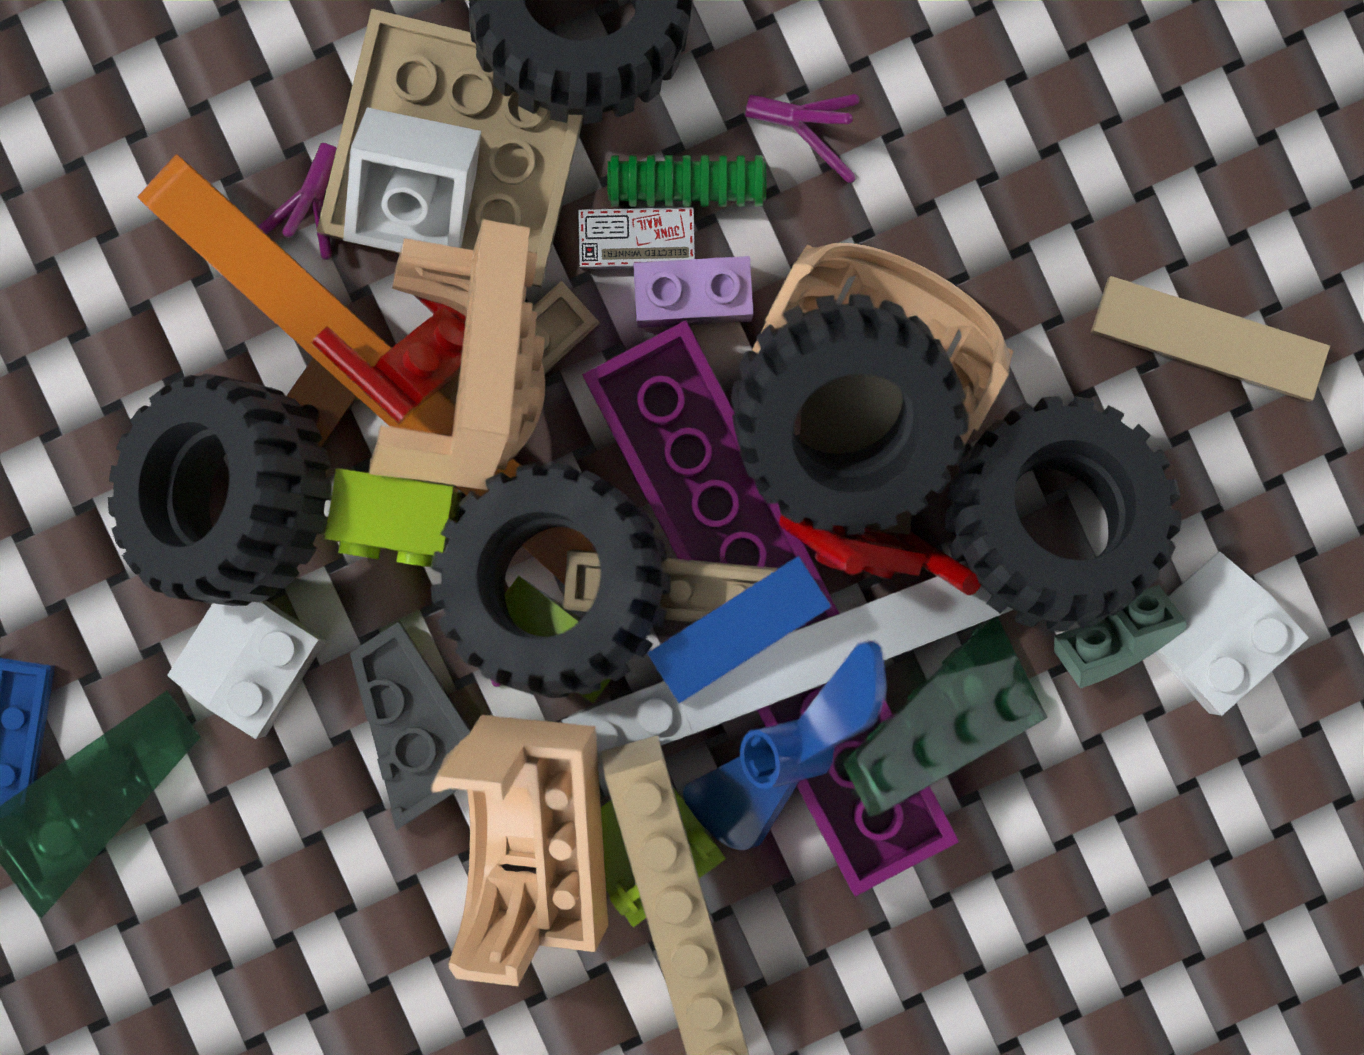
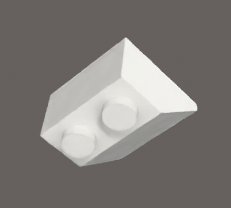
[343,107,481,252]
[1155,552,1309,716]
[167,600,327,739]

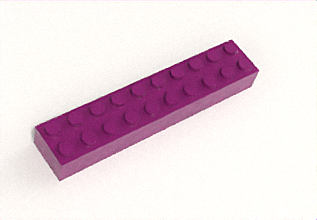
[582,320,959,896]

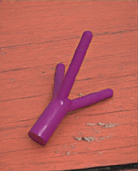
[745,94,860,183]
[258,143,337,260]

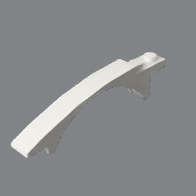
[562,565,1013,770]

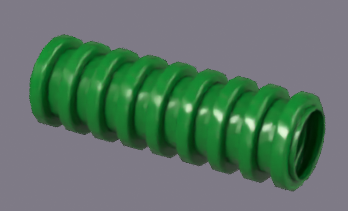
[607,155,767,207]

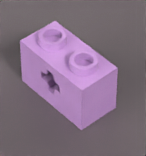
[633,256,753,328]

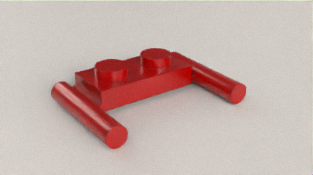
[312,295,466,424]
[779,515,981,595]

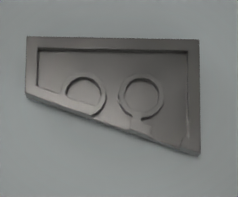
[350,621,472,830]

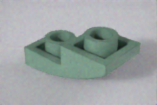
[1054,585,1186,689]

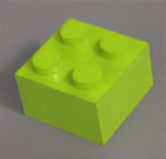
[325,468,462,568]

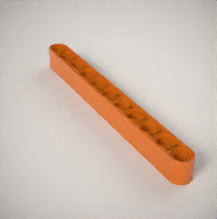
[137,153,596,585]

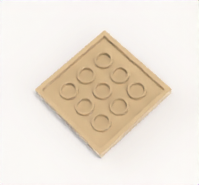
[317,9,583,288]

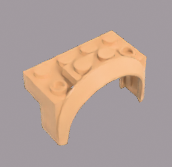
[369,220,545,490]
[752,243,1013,445]
[432,715,608,986]

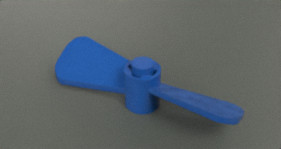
[683,640,885,850]

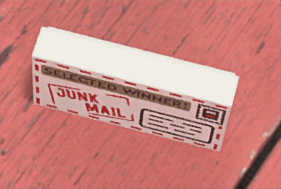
[579,207,695,269]

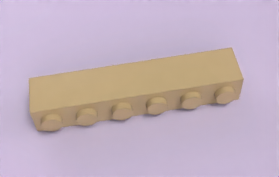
[601,735,749,1055]

